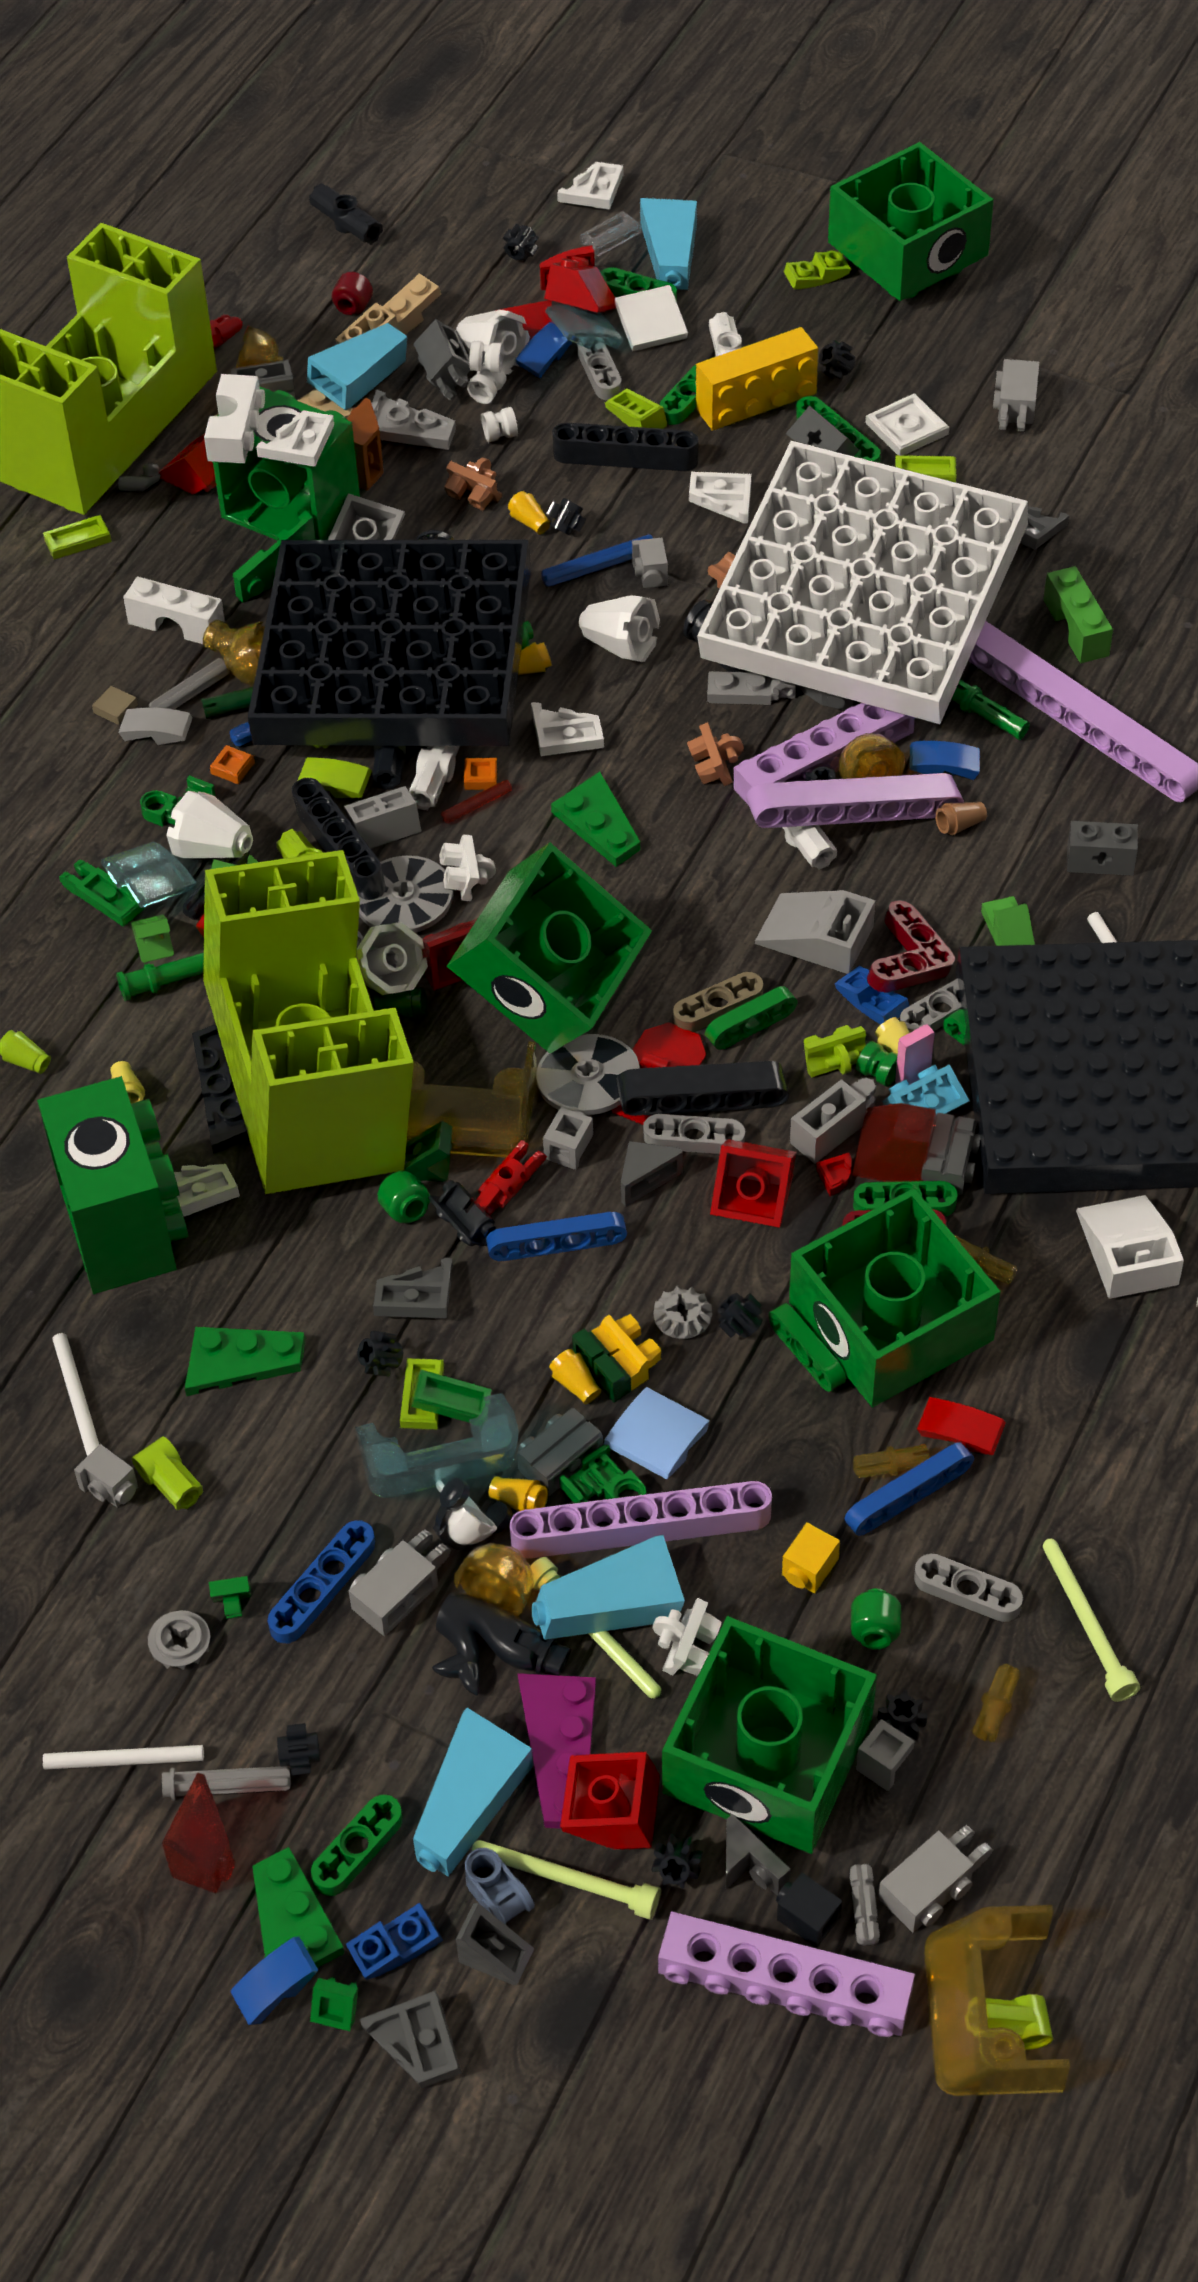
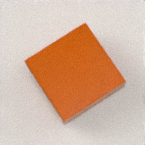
[210,745,255,784]
[464,758,497,790]

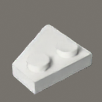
[558,162,623,209]
[256,411,334,467]
[689,472,751,523]
[531,702,604,756]
[174,1164,240,1216]

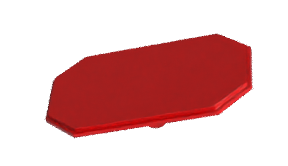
[611,1022,706,1125]

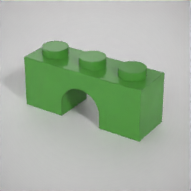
[1044,566,1113,664]

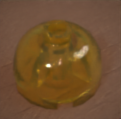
[236,326,283,368]
[224,621,265,686]
[839,733,905,779]
[454,1543,534,1617]

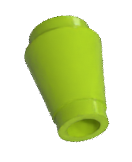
[0,1030,51,1074]

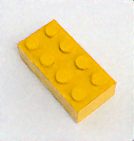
[696,327,818,431]

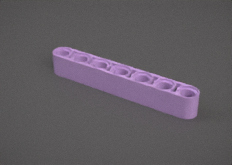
[746,773,964,828]
[510,1481,772,1558]

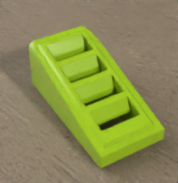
[605,389,667,429]

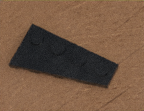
[192,1024,249,1154]

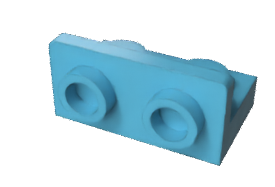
[882,1064,969,1134]

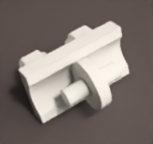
[439,835,496,901]
[652,1598,722,1676]

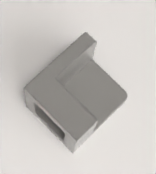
[856,1719,915,1791]

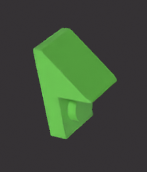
[981,896,1035,946]
[131,914,174,963]

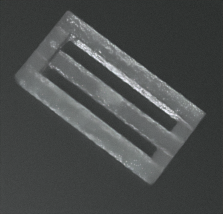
[580,211,641,256]

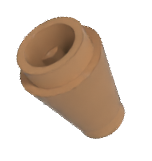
[936,802,987,835]

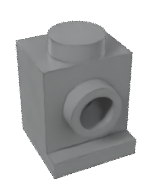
[632,537,668,588]
[543,1107,593,1170]
[74,1444,138,1508]

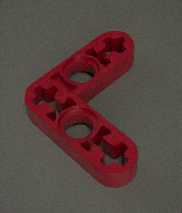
[867,900,955,992]

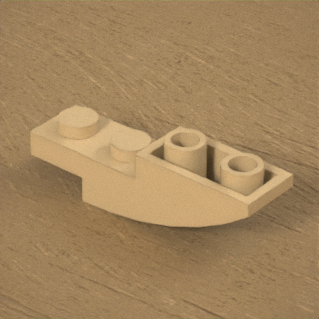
[335,273,441,344]

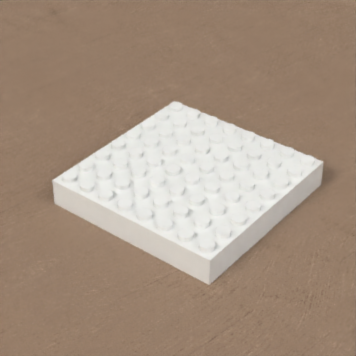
[697,441,1028,724]

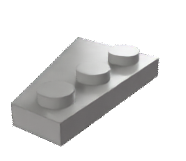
[372,390,456,450]

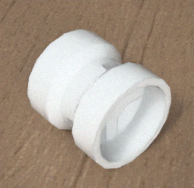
[469,341,504,373]
[467,369,506,404]
[481,407,518,442]

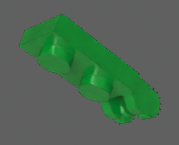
[59,860,147,927]

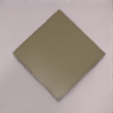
[92,686,138,725]

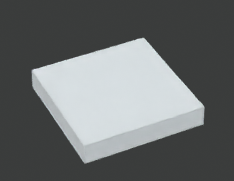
[614,285,688,352]
[866,393,949,456]

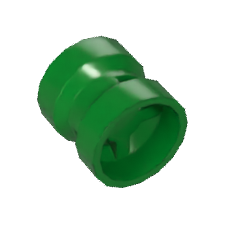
[856,1040,897,1087]

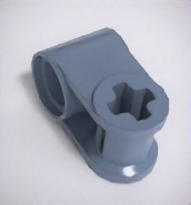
[465,1848,535,1925]

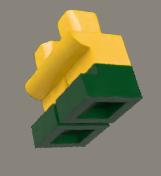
[572,1314,661,1403]

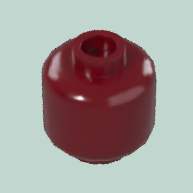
[331,272,373,315]

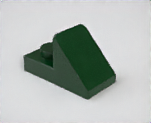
[393,1121,453,1182]

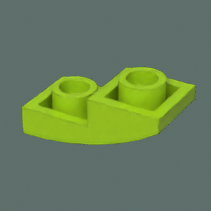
[784,251,851,289]
[297,758,372,798]

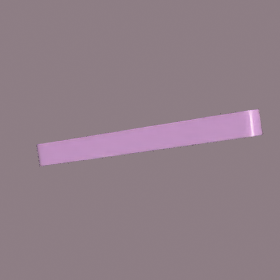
[968,621,1198,802]

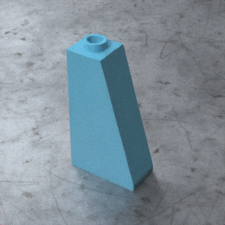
[640,198,697,290]
[307,323,407,410]
[532,1535,685,1640]
[413,1708,533,1877]

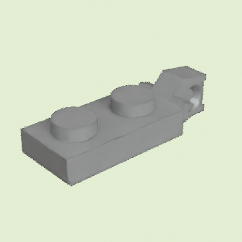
[707,671,796,705]

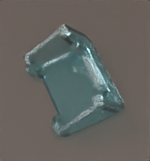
[355,1393,518,1498]

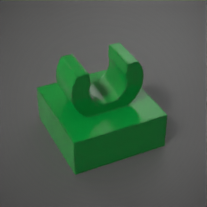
[209,1576,252,1619]
[310,1977,358,2031]

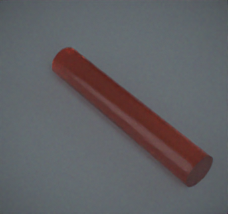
[441,779,512,824]

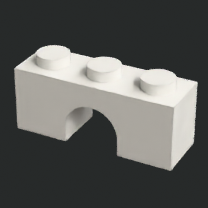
[204,374,265,463]
[123,577,226,647]

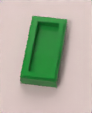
[411,1370,492,1426]

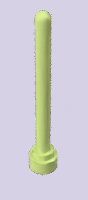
[1043,1539,1141,1702]
[524,1557,661,1699]
[472,1840,661,1920]

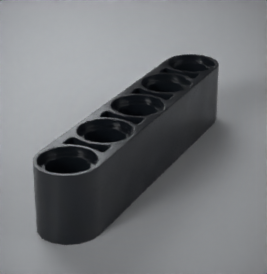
[552,423,698,471]
[292,778,386,900]
[616,1061,789,1116]

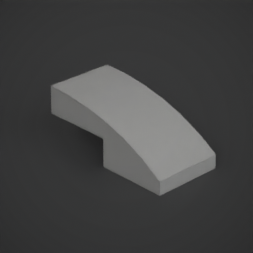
[118,708,193,745]

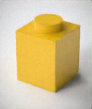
[782,1523,840,1593]

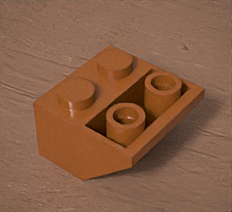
[347,398,384,491]

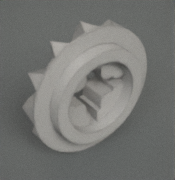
[654,1286,712,1339]
[148,1611,211,1670]

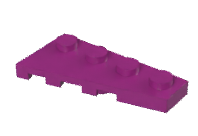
[517,1673,596,1829]

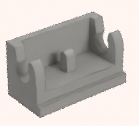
[344,786,421,849]

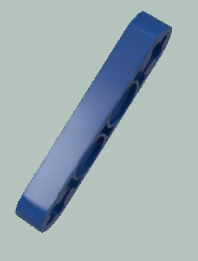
[486,1212,627,1261]
[844,1442,974,1536]
[268,1520,375,1643]

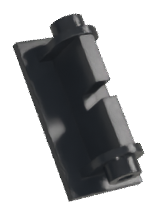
[428,1180,496,1246]

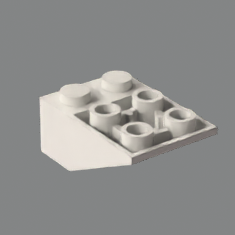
[1076,1195,1184,1299]

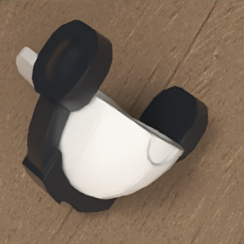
[433,1478,513,1550]

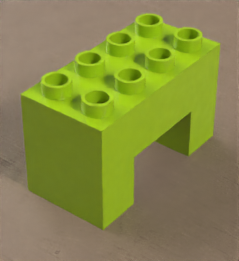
[0,223,217,515]
[203,850,414,1194]

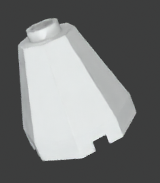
[456,310,530,375]
[579,595,660,662]
[166,791,253,859]
[356,922,428,995]

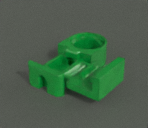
[140,776,216,827]
[559,1445,646,1503]

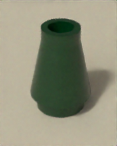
[375,987,427,1018]

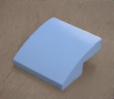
[604,1387,710,1479]

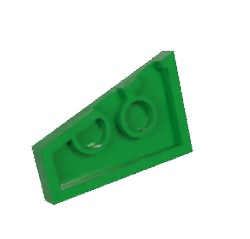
[551,771,640,867]
[252,1847,345,1968]

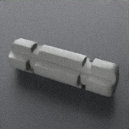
[850,1864,879,1945]

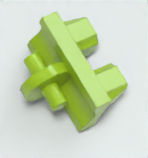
[803,1025,866,1078]

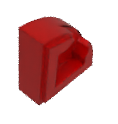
[816,1152,852,1196]

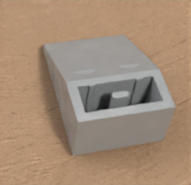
[755,890,875,974]

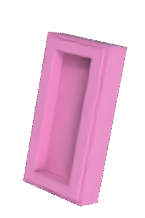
[895,1024,935,1085]

